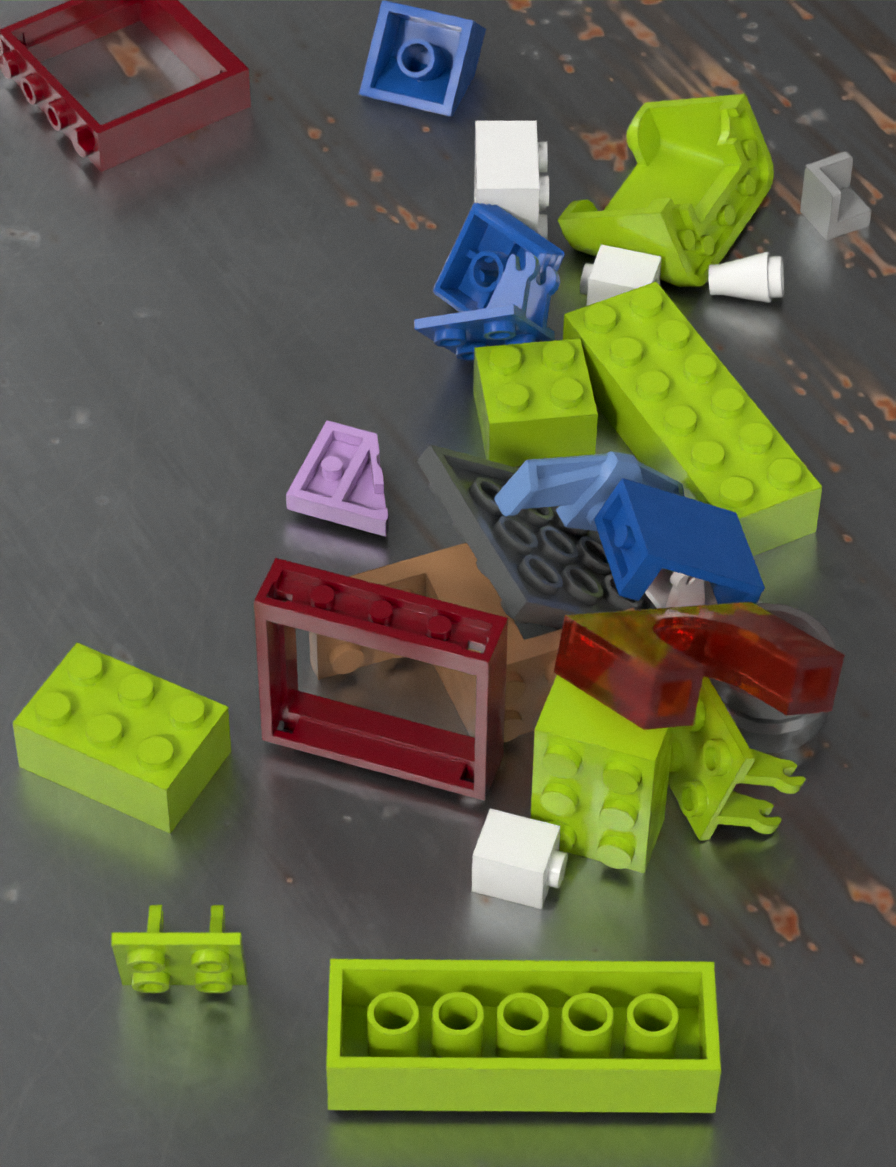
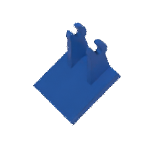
[414,251,560,361]

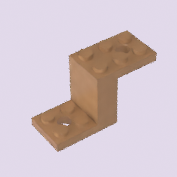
[309,542,643,742]

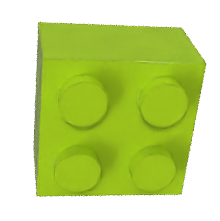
[473,338,598,467]

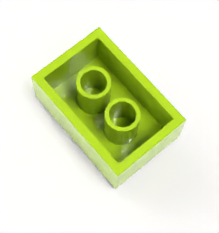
[12,642,231,834]
[530,675,676,874]

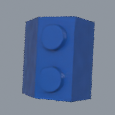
[359,0,486,117]

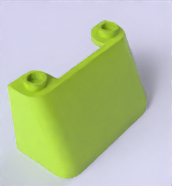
[557,94,774,287]

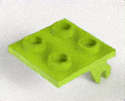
[668,671,805,841]
[111,905,247,993]

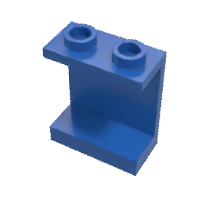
[594,478,765,618]

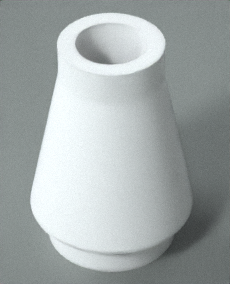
[709,251,784,303]

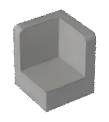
[800,151,871,241]

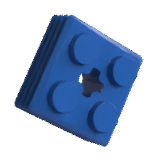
[433,202,565,312]

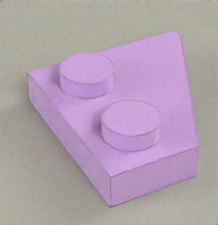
[286,420,389,537]

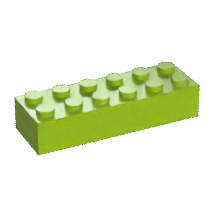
[563,282,822,556]
[326,959,721,1113]

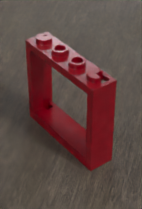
[0,0,251,172]
[254,558,508,801]

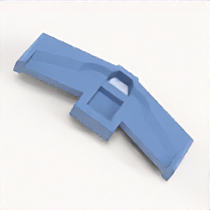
[494,451,685,531]

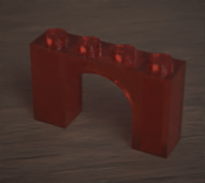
[554,602,845,730]

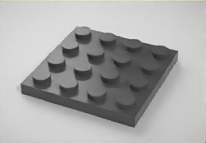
[417,444,688,655]

